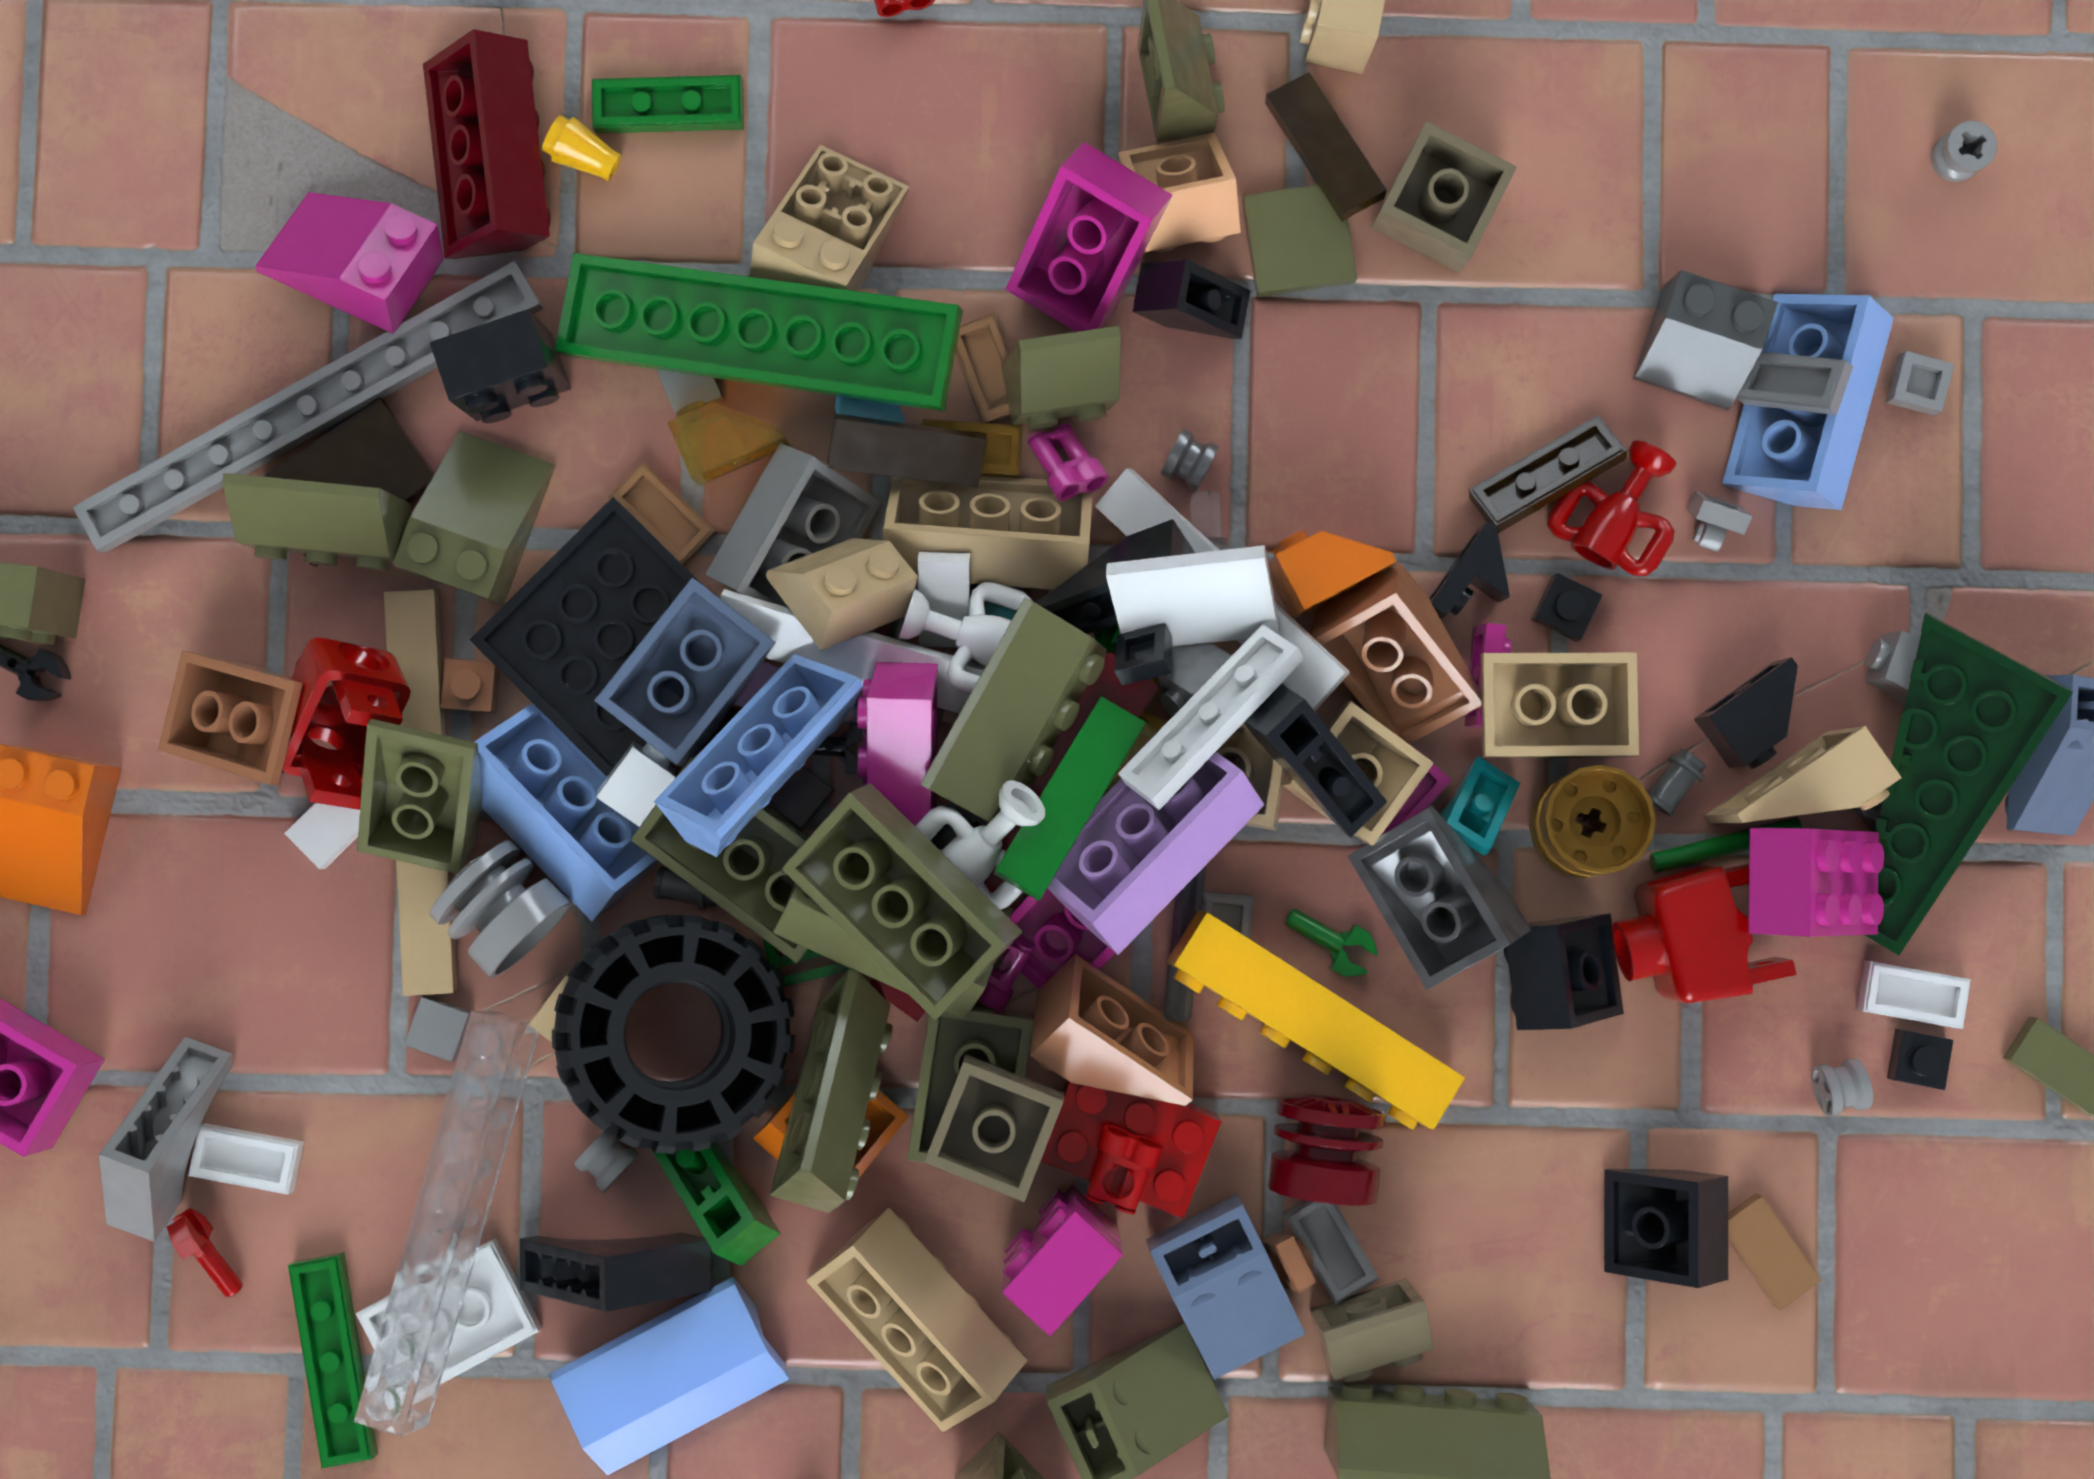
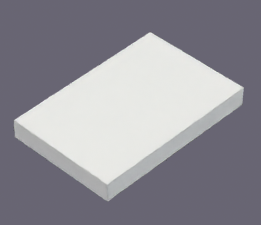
[1106,545,1279,647]
[356,1238,543,1405]

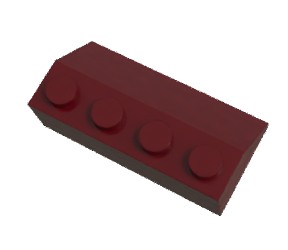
[423,29,551,259]

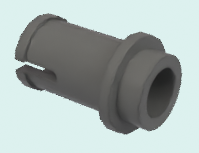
[1648,749,1706,816]
[654,866,717,911]

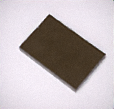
[263,398,435,567]

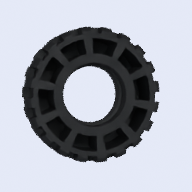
[552,915,795,1154]

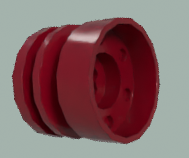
[1268,1095,1386,1206]

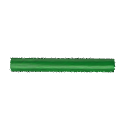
[1649,817,1803,873]

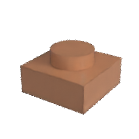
[440,658,500,713]
[1261,1232,1316,1292]

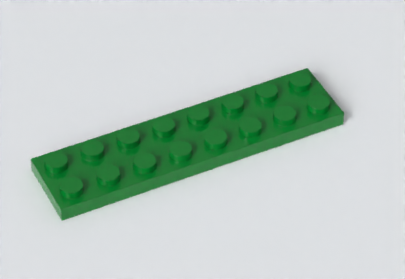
[554,253,963,411]

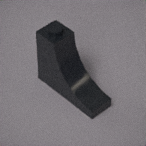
[520,1233,713,1312]

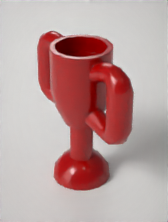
[1547,440,1677,576]

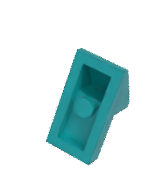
[1439,756,1520,856]

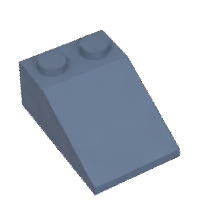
[594,577,776,767]

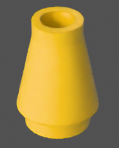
[542,115,622,182]

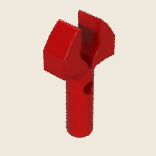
[167,1208,243,1297]

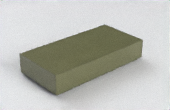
[2002,1016,2094,1117]

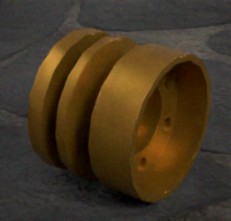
[1529,765,1656,879]

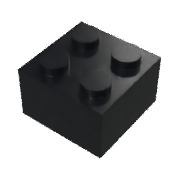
[429,309,571,423]

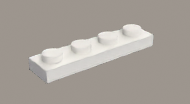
[1118,624,1305,810]

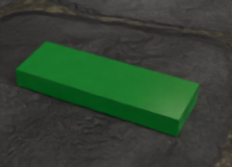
[591,75,744,134]

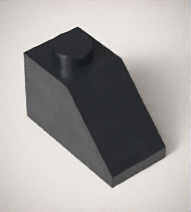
[1132,259,1251,339]
[1694,657,1798,769]

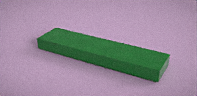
[994,696,1146,901]
[288,1252,378,1469]

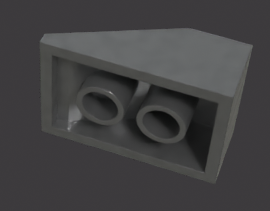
[1348,806,1531,990]

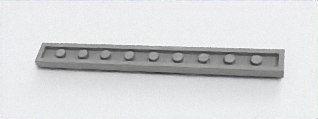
[73,260,544,553]

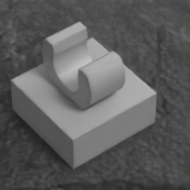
[1687,491,1752,552]

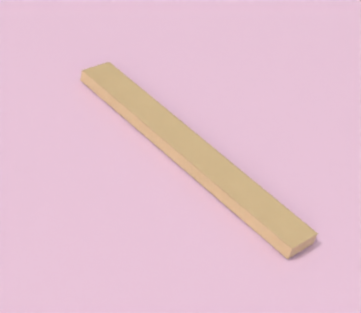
[384,589,458,996]

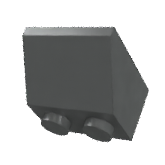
[1633,270,1778,410]

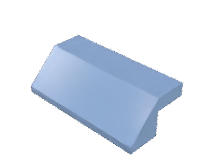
[550,1277,789,1475]

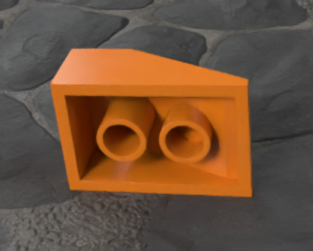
[0,744,122,915]

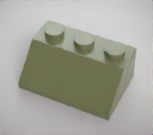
[222,473,412,571]

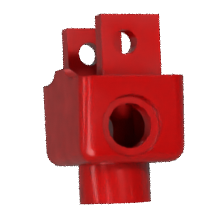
[282,637,411,810]
[1612,863,1797,1003]

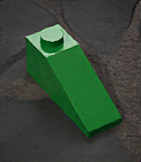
[652,1142,781,1266]

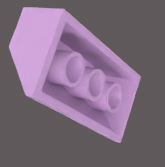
[1047,752,1265,955]

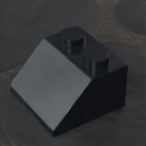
[1504,913,1624,1030]
[1604,1169,1728,1288]

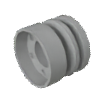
[429,840,572,978]

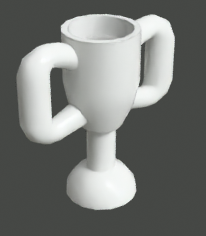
[899,582,1033,694]
[915,780,1045,910]

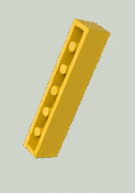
[1166,910,1465,1130]

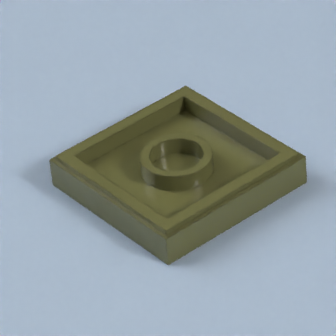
[1242,185,1357,298]

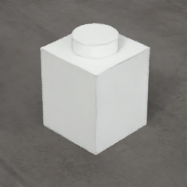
[596,741,676,827]

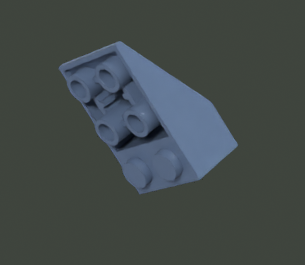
[2005,675,2094,836]
[1146,1194,1306,1380]

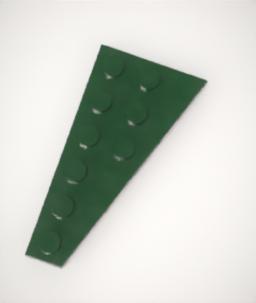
[1865,613,2074,956]

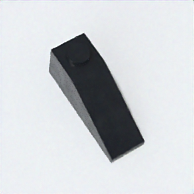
[1036,519,1195,634]
[1243,684,1387,838]

